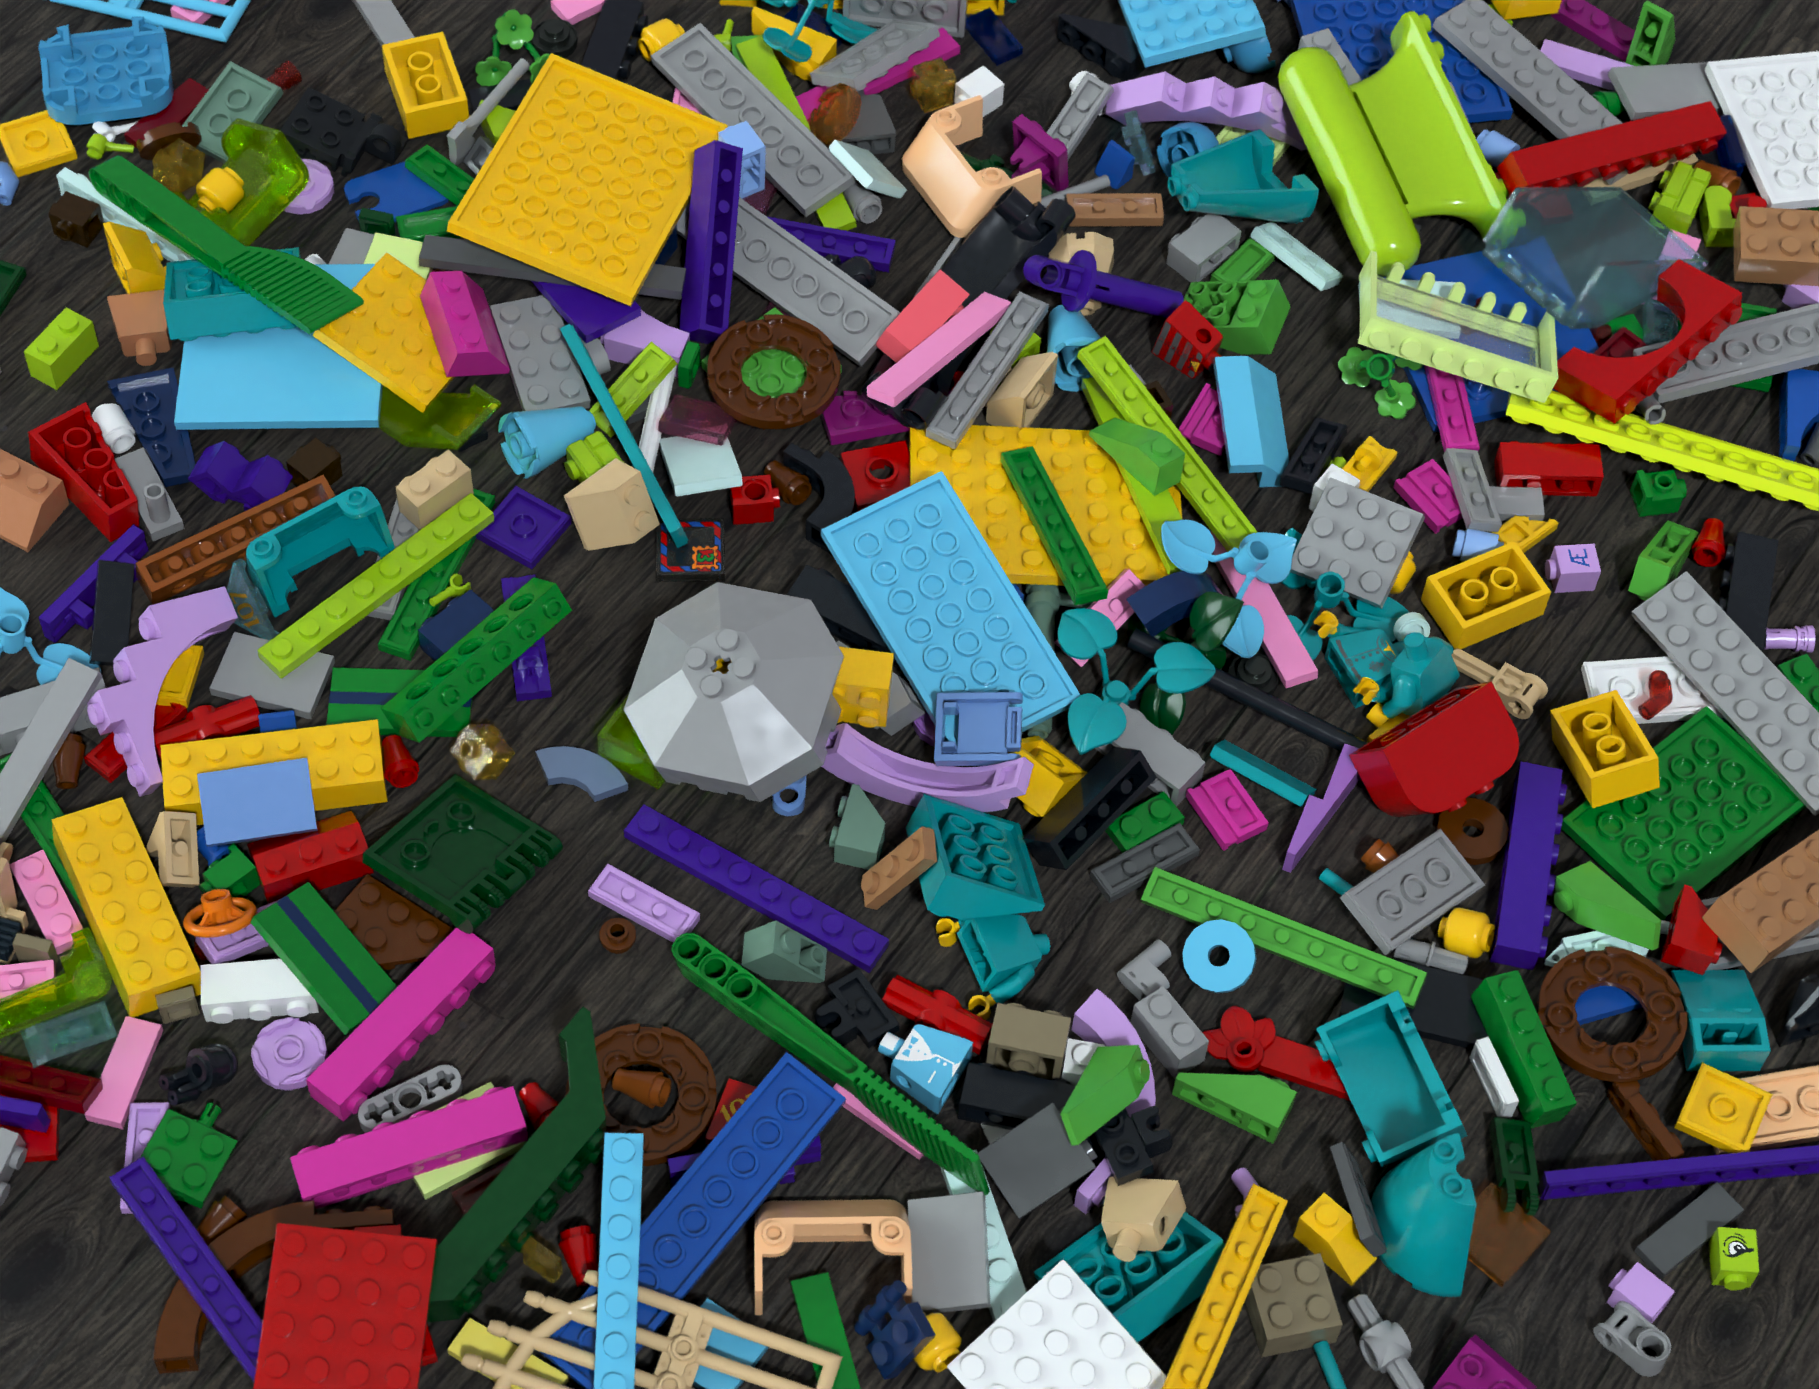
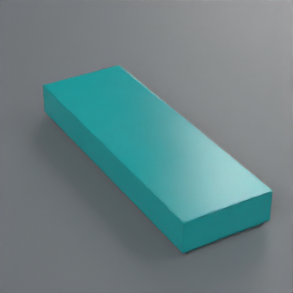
[1210,739,1317,807]

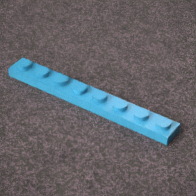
[594,1133,644,1389]

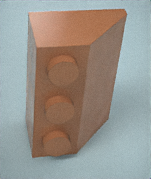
[0,449,69,552]

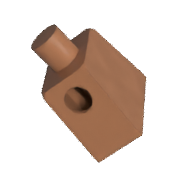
[107,290,172,366]

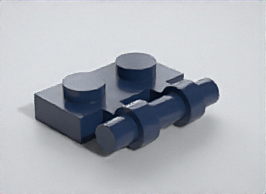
[854,1280,936,1380]

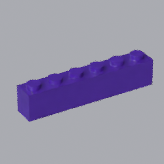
[679,140,743,344]
[1490,761,1567,970]

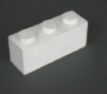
[201,959,319,1024]

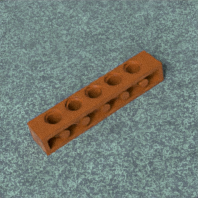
[135,475,336,605]

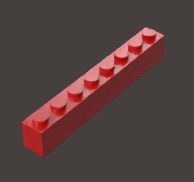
[1497,101,1727,201]

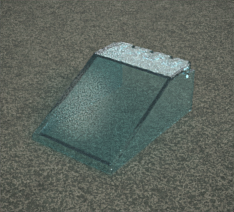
[1482,187,1708,329]

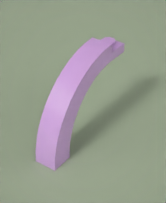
[821,723,1034,812]
[1071,989,1156,1214]

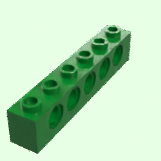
[381,577,572,743]

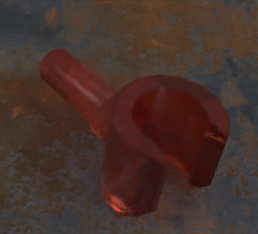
[1588,308,1612,347]

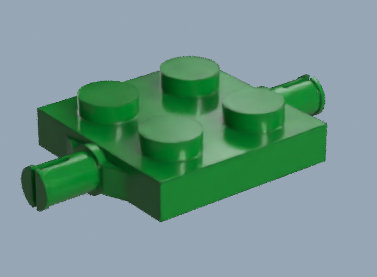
[140,1103,237,1209]

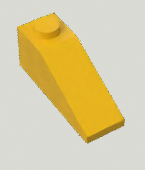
[752,6,837,82]

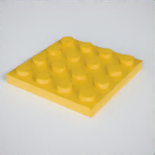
[313,253,455,413]

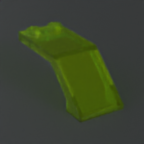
[379,384,501,450]

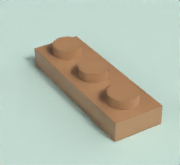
[1066,193,1164,227]
[861,826,937,910]

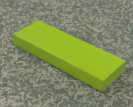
[589,341,677,438]

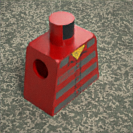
[1152,300,1223,378]

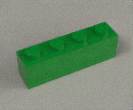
[1471,970,1577,1128]

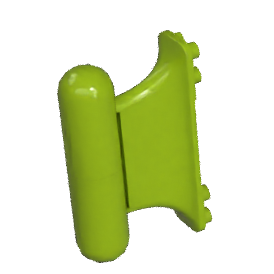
[1278,11,1523,278]

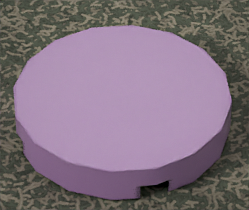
[269,158,334,214]
[251,1017,328,1091]

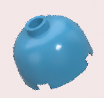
[1222,35,1276,74]
[1157,122,1219,177]

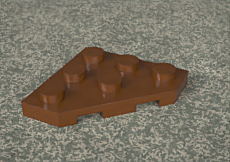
[334,874,454,970]

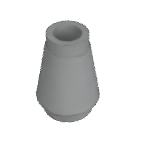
[842,181,882,224]

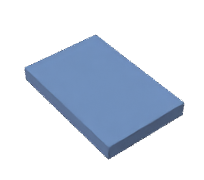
[197,758,318,847]

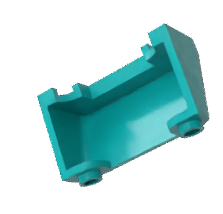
[246,487,395,618]
[1315,990,1468,1167]

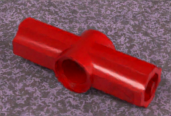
[154,695,260,761]
[882,975,993,1055]

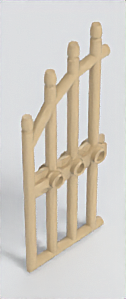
[461,1270,843,1389]

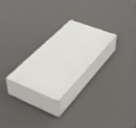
[1469,1037,1519,1119]

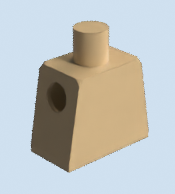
[1101,1177,1186,1262]

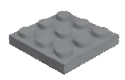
[1290,477,1425,609]

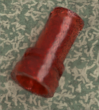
[265,60,302,90]

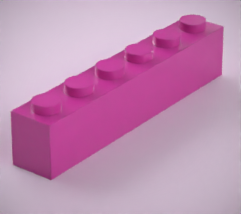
[306,928,496,1122]
[290,1086,529,1209]

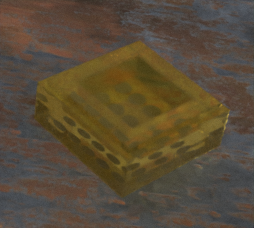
[522,1237,563,1283]

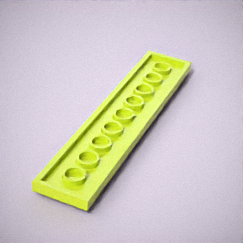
[1506,390,1819,511]

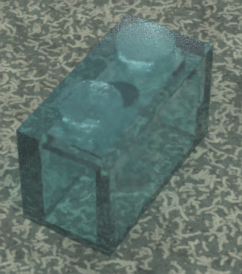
[21,1001,117,1068]

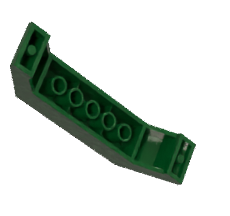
[427,1006,607,1322]

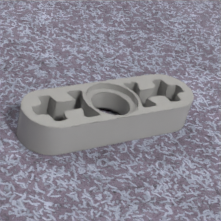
[358,1065,463,1133]

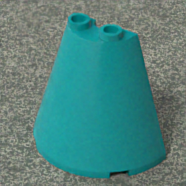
[1167,129,1319,224]
[1371,1133,1476,1297]

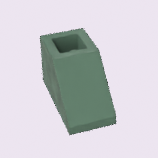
[829,784,885,870]
[742,920,827,983]

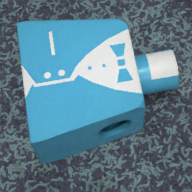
[878,1024,973,1114]

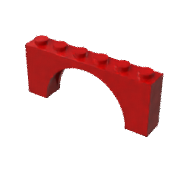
[1553,259,1743,424]

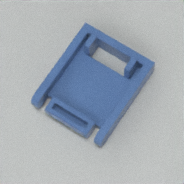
[934,692,1023,766]

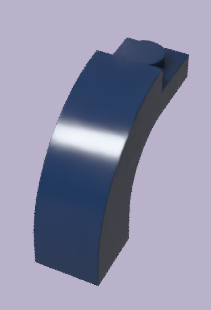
[1126,571,1223,637]

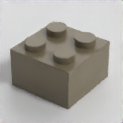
[986,1003,1071,1080]
[1245,1253,1343,1358]

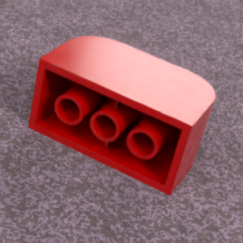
[1349,681,1519,817]

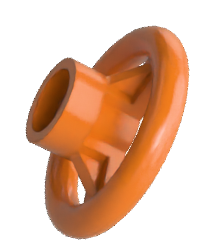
[183,889,257,938]

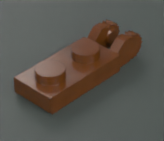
[1607,1080,1684,1161]

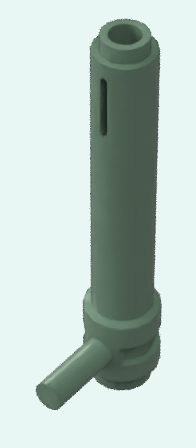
[1025,584,1093,739]

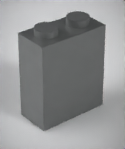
[977,1103,1097,1220]

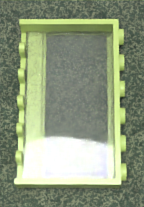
[1358,250,1558,403]

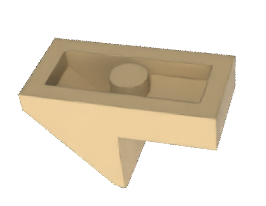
[146,811,200,888]

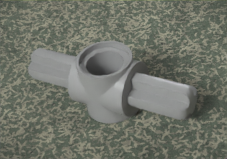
[1347,1294,1424,1389]

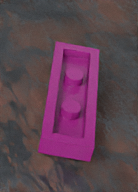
[1551,0,1635,62]

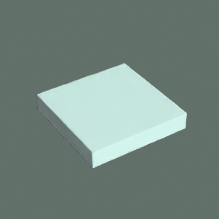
[829,140,907,198]

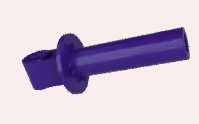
[1023,250,1183,318]

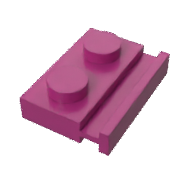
[1178,383,1225,456]
[1393,459,1463,534]
[1186,769,1269,851]

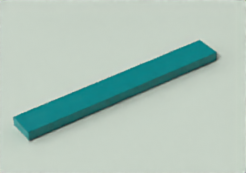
[560,323,688,548]

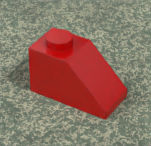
[1661,884,1723,975]

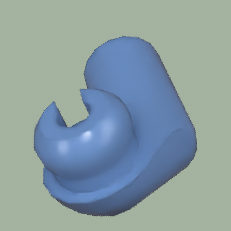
[0,161,19,206]

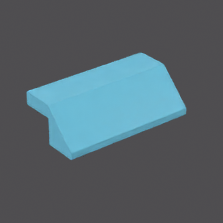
[1213,356,1290,487]

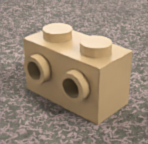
[395,449,474,530]

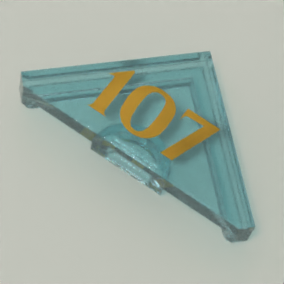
[227,558,280,640]

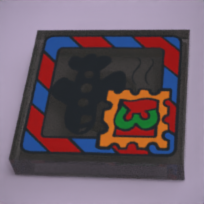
[656,518,725,582]

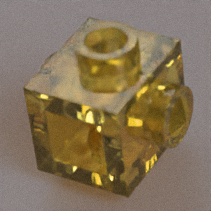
[909,57,957,113]
[152,138,205,195]
[449,724,515,780]

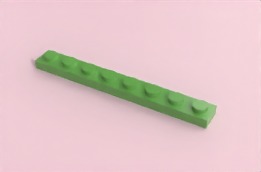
[1141,867,1427,1009]

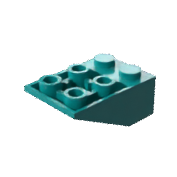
[1671,970,1771,1071]

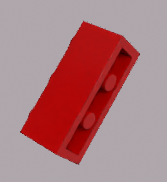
[1494,441,1604,496]

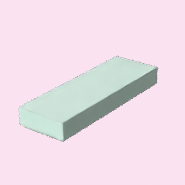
[1250,221,1343,291]

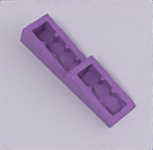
[1282,744,1361,873]

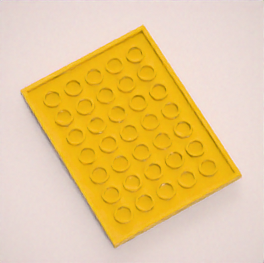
[447,53,728,306]
[909,423,1182,587]

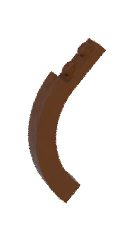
[154,1200,396,1374]

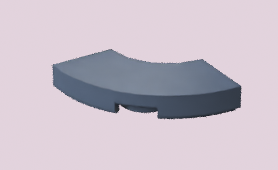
[535,746,628,802]

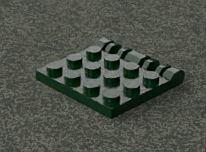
[363,774,563,934]

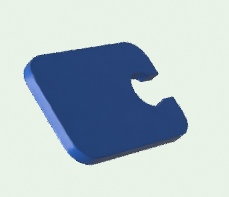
[344,161,449,222]

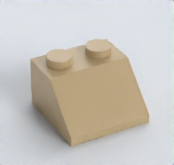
[985,352,1058,428]
[564,458,660,551]

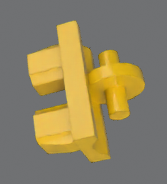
[1342,436,1398,492]

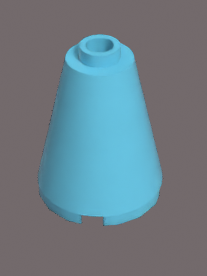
[1047,304,1101,392]
[498,406,596,479]

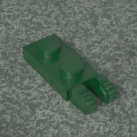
[1489,1117,1539,1216]

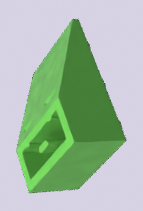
[1183,279,1291,355]

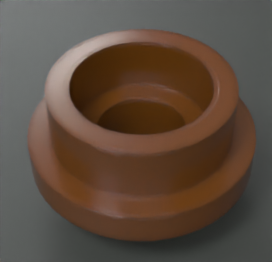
[599,918,636,954]

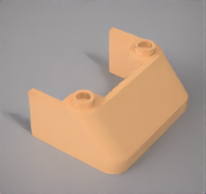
[902,95,1042,238]
[754,1199,913,1315]

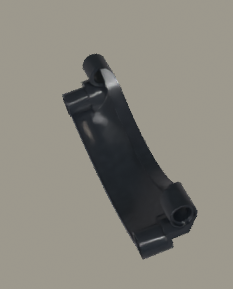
[860,186,1076,430]

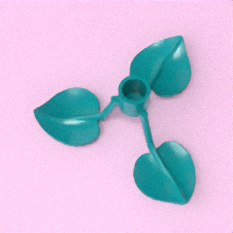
[762,0,878,62]
[1266,528,1410,661]
[1058,608,1216,755]

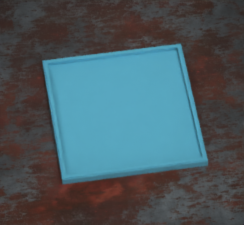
[174,264,383,430]

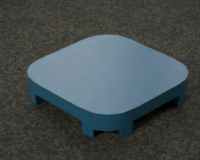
[38,17,174,125]

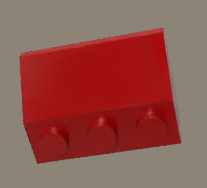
[247,811,374,904]

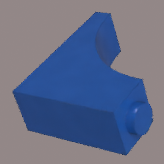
[1779,369,1819,461]

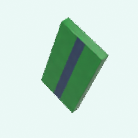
[326,667,473,738]
[250,882,397,1035]

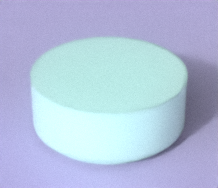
[1393,612,1430,641]

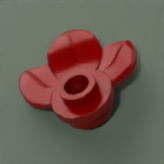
[1202,1006,1276,1073]

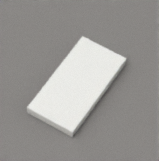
[1581,656,1725,724]

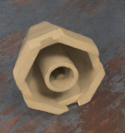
[1049,232,1114,316]

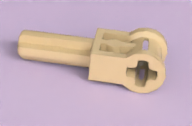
[1452,649,1548,719]

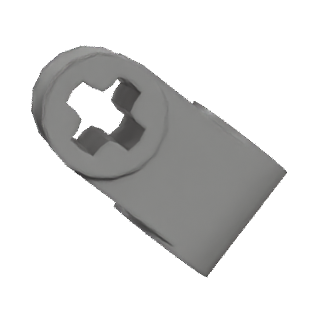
[1593,1301,1671,1377]

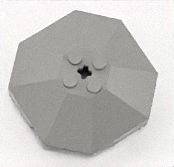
[624,582,844,802]

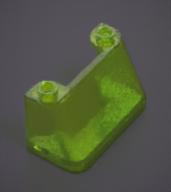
[171,118,309,246]
[0,927,112,1043]

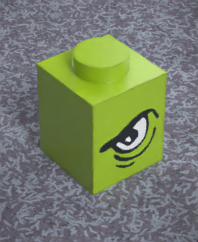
[1709,1227,1759,1290]

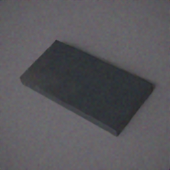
[1338,958,1487,1050]

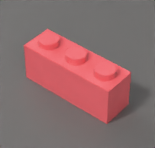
[876,269,970,363]

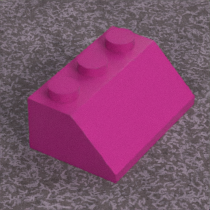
[420,271,510,377]

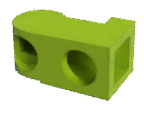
[1699,185,1736,247]

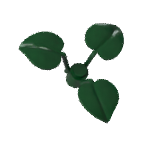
[1128,592,1244,735]

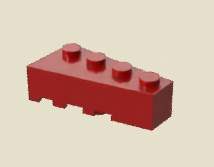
[28,402,140,542]

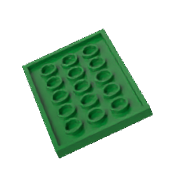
[1561,706,1806,921]

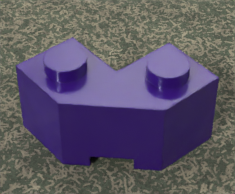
[188,441,293,511]

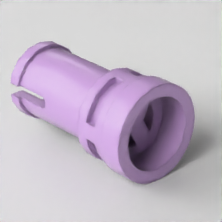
[1764,625,1815,653]

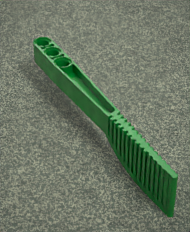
[89,155,364,335]
[672,933,990,1196]

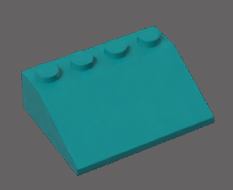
[163,247,301,341]
[906,794,1045,920]
[1034,1212,1225,1343]

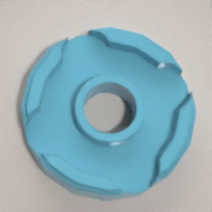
[1182,919,1257,994]

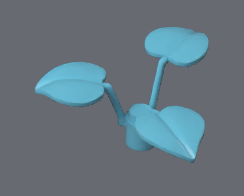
[1161,520,1297,659]
[0,587,101,685]

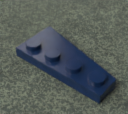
[107,367,196,487]

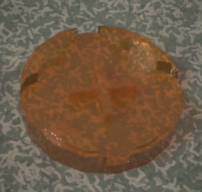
[810,83,861,145]

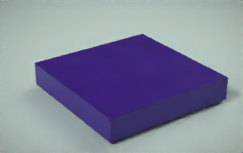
[476,486,572,570]

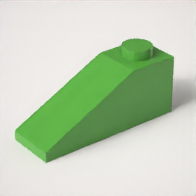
[1625,1,1675,66]
[1089,418,1185,496]
[1628,520,1699,601]
[1554,861,1661,950]
[1060,1045,1150,1145]
[1172,1072,1297,1144]

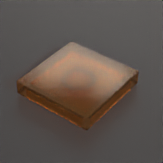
[1468,1182,1551,1287]

